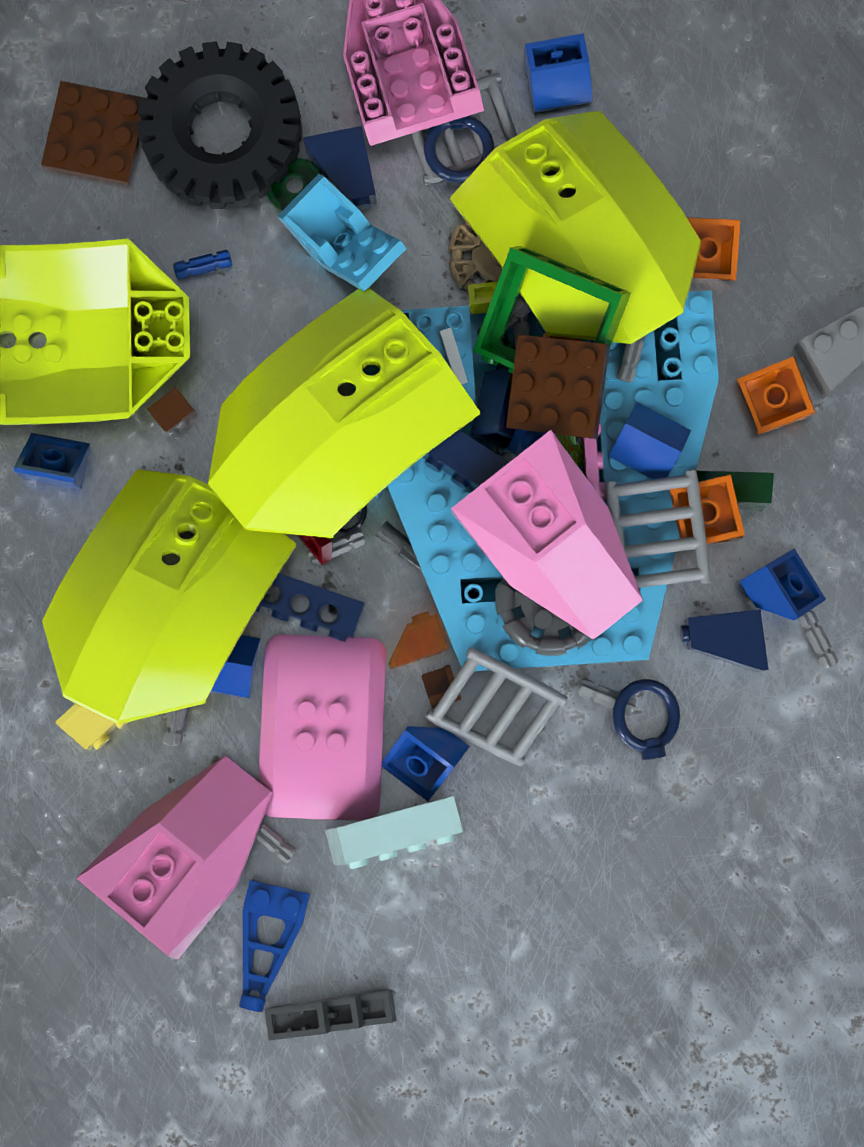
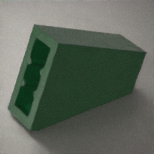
[697,471,774,512]

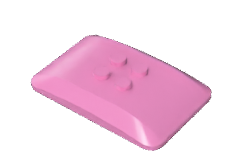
[259,634,386,821]

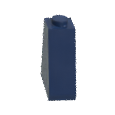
[303,126,376,210]
[471,365,515,449]
[680,609,769,672]

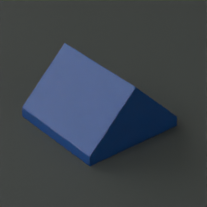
[608,402,691,479]
[14,433,90,489]
[211,635,261,698]

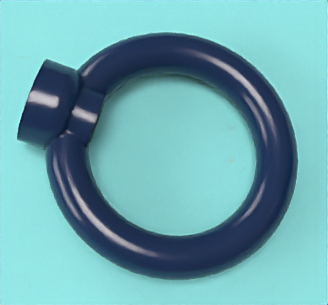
[424,116,495,183]
[613,679,680,760]

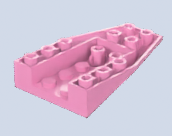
[343,0,484,146]
[451,430,643,640]
[76,755,272,960]

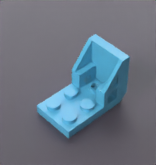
[277,174,407,292]

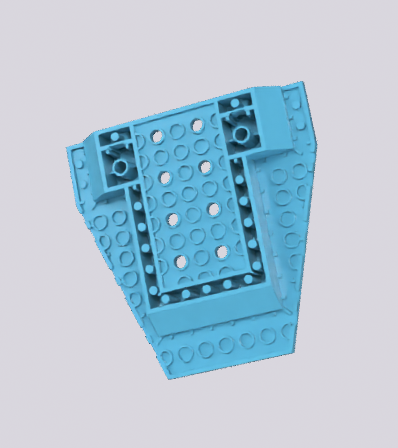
[352,290,719,672]

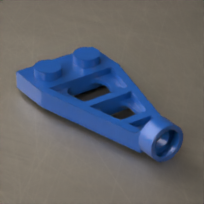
[239,880,310,1012]

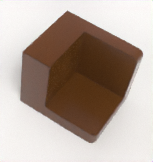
[147,387,198,432]
[422,664,461,709]

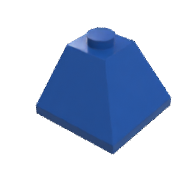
[740,548,826,620]
[382,726,470,802]

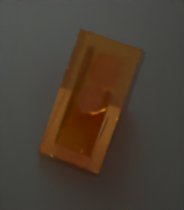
[389,611,448,670]

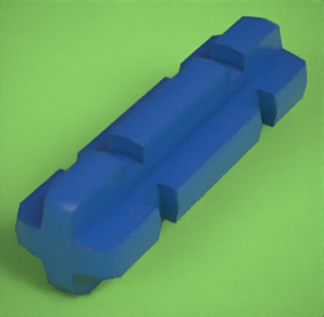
[173,250,232,279]

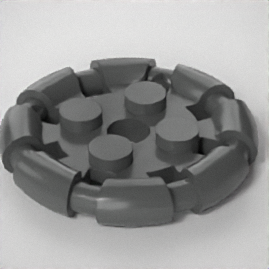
[495,578,592,656]

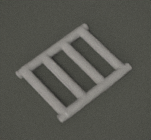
[411,72,517,186]
[605,469,712,588]
[425,647,568,767]

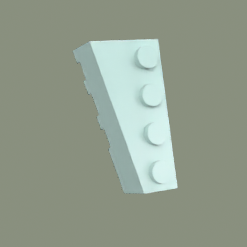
[325,796,463,869]

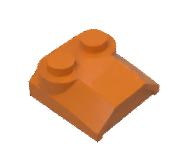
[687,217,741,281]
[737,356,816,435]
[670,475,745,544]

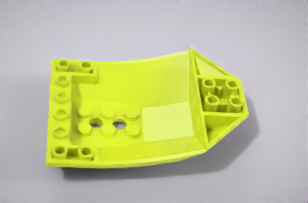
[450,111,701,344]
[0,238,190,425]
[208,288,480,538]
[42,469,296,724]

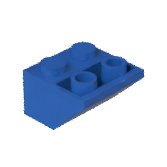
[523,33,593,113]

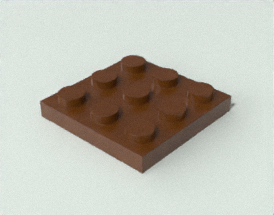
[41,81,145,186]
[506,335,610,439]

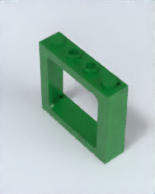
[473,246,631,374]

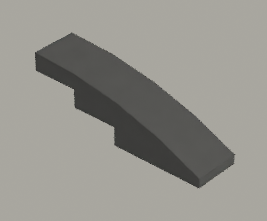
[264,990,397,1041]

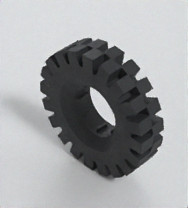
[137,41,302,209]

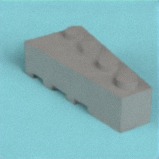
[794,306,864,399]

